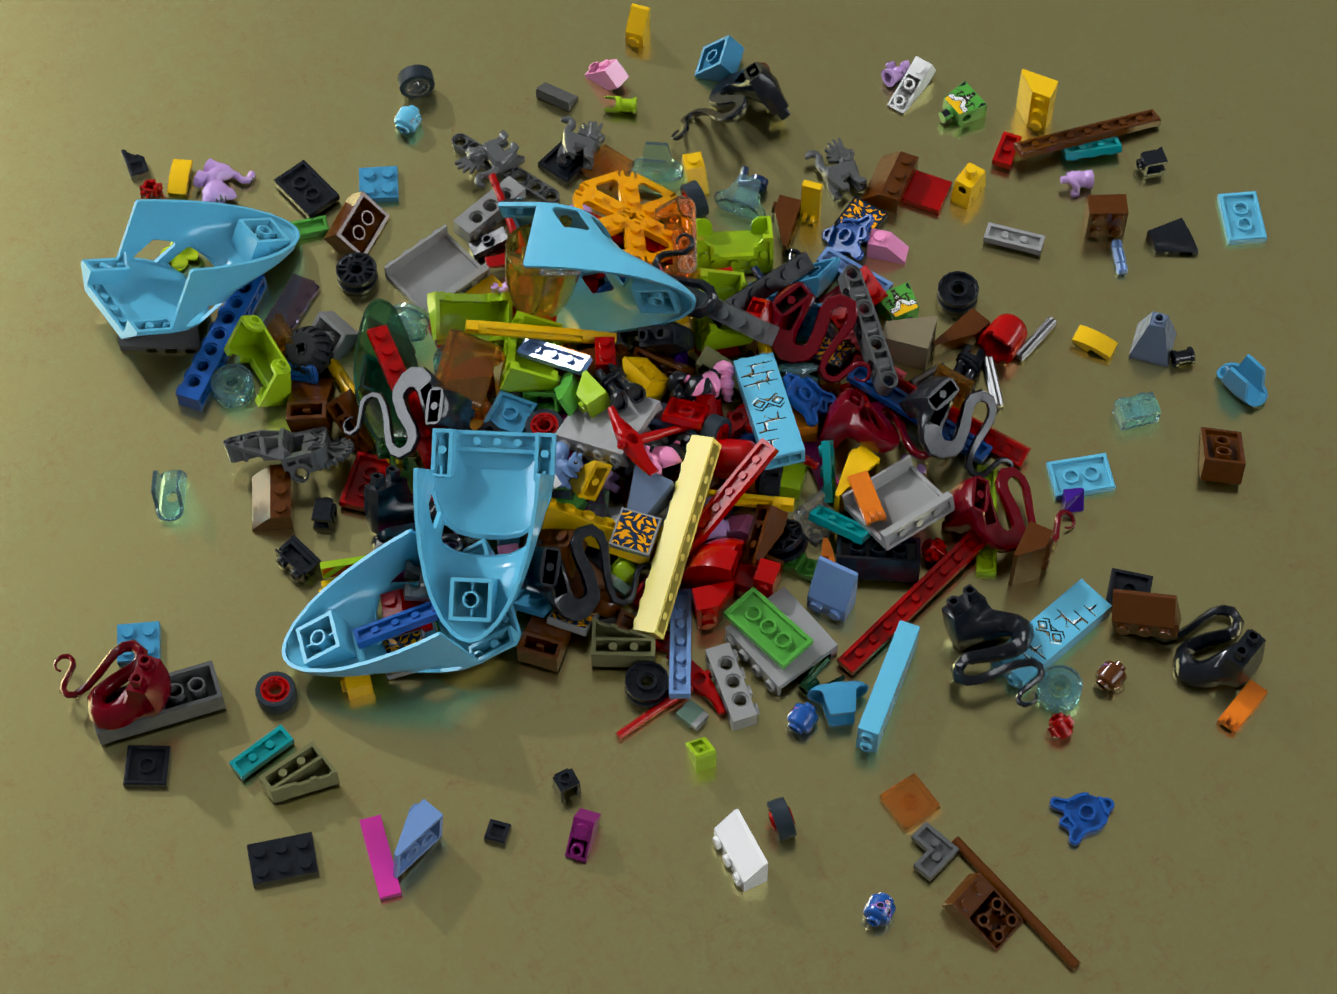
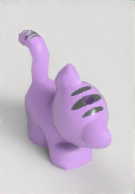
[193,158,256,203]

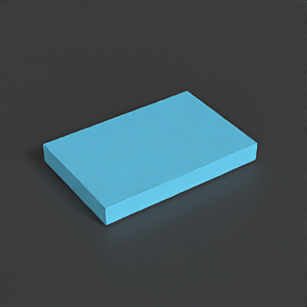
[1217,191,1267,245]
[1046,453,1116,500]

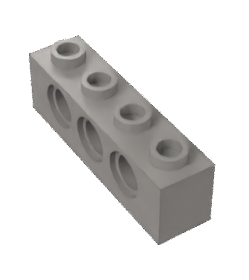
[453,176,526,243]
[705,642,760,731]

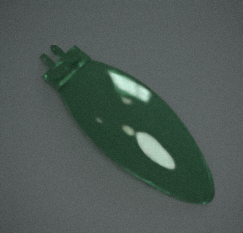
[353,298,419,471]

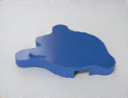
[822,214,875,261]
[783,373,836,427]
[1049,792,1114,846]

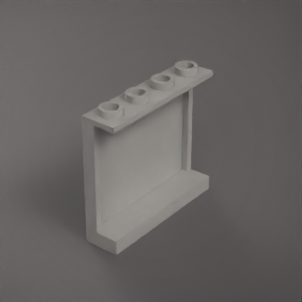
[384,225,491,320]
[556,390,664,468]
[842,455,955,551]
[724,587,838,696]

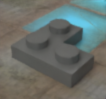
[911,821,959,882]

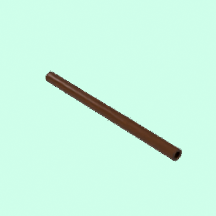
[952,836,1081,970]

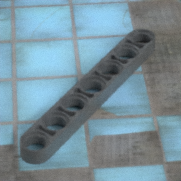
[451,133,560,204]

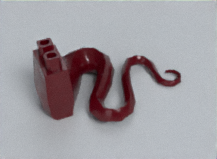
[771,281,872,384]
[817,388,932,460]
[942,467,1076,553]
[53,639,172,730]

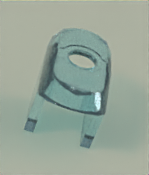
[628,142,684,182]
[714,174,766,220]
[151,470,187,521]

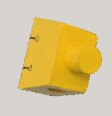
[950,163,986,210]

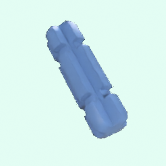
[1111,239,1128,275]

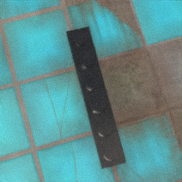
[712,251,815,327]

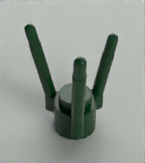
[797,658,845,697]

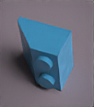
[694,35,744,82]

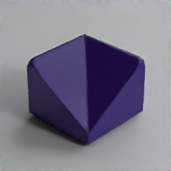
[1061,488,1084,512]

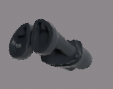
[941,344,985,398]
[596,363,646,413]

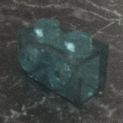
[1112,391,1161,431]

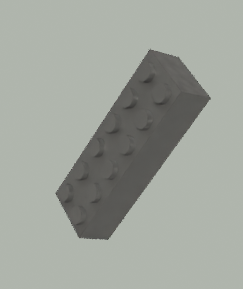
[87,660,226,745]

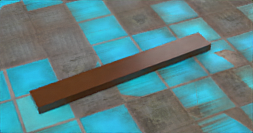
[1014,109,1161,159]

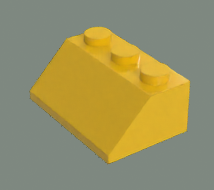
[1016,69,1059,133]

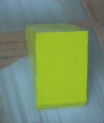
[685,737,717,773]

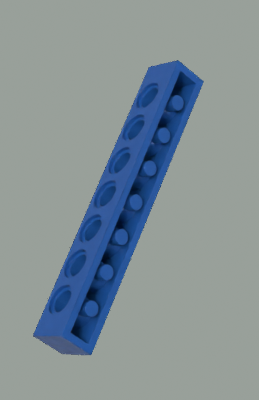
[175,275,267,411]

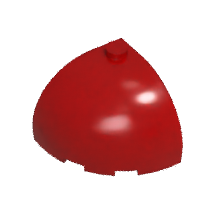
[682,537,746,589]

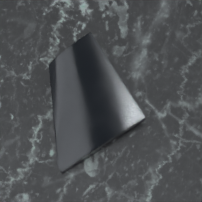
[1146,218,1199,256]

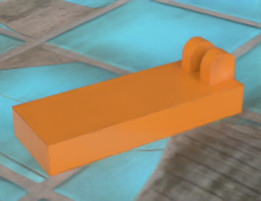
[847,471,886,527]
[1217,679,1268,735]

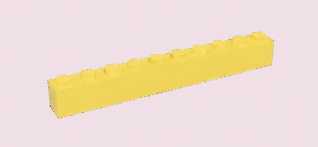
[633,435,722,640]

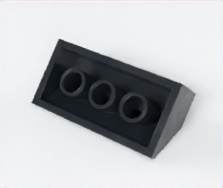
[836,534,921,583]

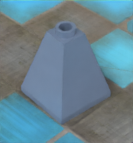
[1129,312,1177,367]
[627,465,675,517]

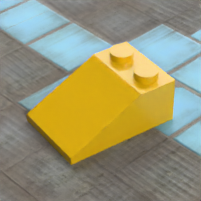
[833,445,880,514]

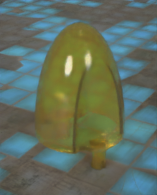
[505,215,581,320]

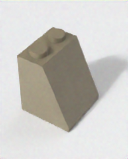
[882,316,938,371]

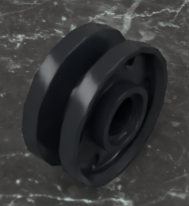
[336,252,378,296]
[937,271,979,315]
[767,519,808,563]
[625,660,669,709]

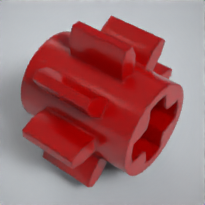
[139,179,164,199]
[921,537,947,564]
[1047,712,1075,739]

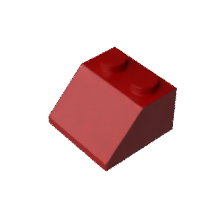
[692,580,734,630]
[380,589,433,636]

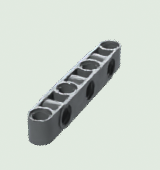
[838,264,898,396]

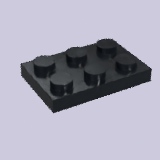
[273,160,340,218]
[247,832,319,888]

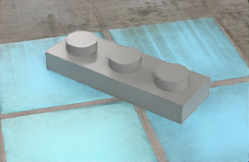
[983,222,1045,255]

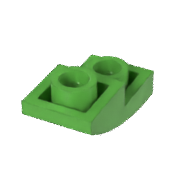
[784,553,818,581]

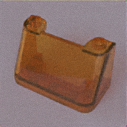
[655,196,697,278]
[436,329,505,421]

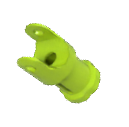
[603,96,637,114]

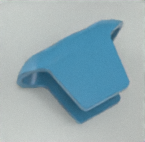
[1216,354,1268,407]
[807,681,869,727]

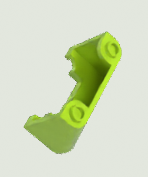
[693,216,774,273]
[691,268,755,352]
[427,291,513,345]
[499,311,563,392]
[224,315,292,408]

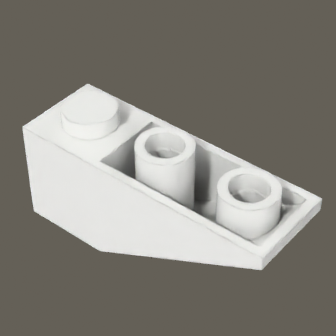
[887,56,936,114]

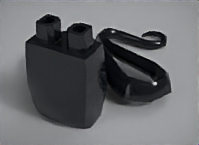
[671,62,791,141]
[638,232,719,355]
[343,367,475,460]
[899,376,1014,478]
[364,465,465,552]
[521,524,651,623]
[942,584,1046,707]
[1155,593,1266,688]

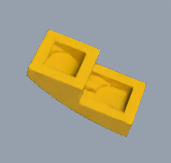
[167,159,193,196]
[1071,325,1118,361]

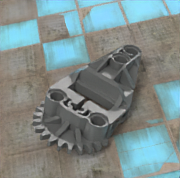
[223,427,355,483]

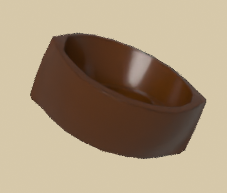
[594,589,624,617]

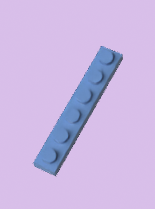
[669,588,692,699]

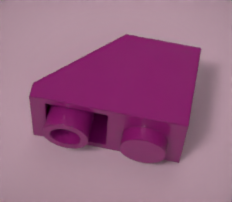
[565,808,601,862]

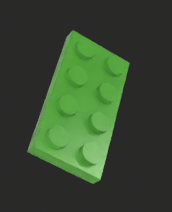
[723,586,813,670]

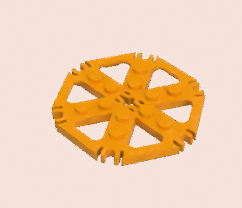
[572,170,691,265]

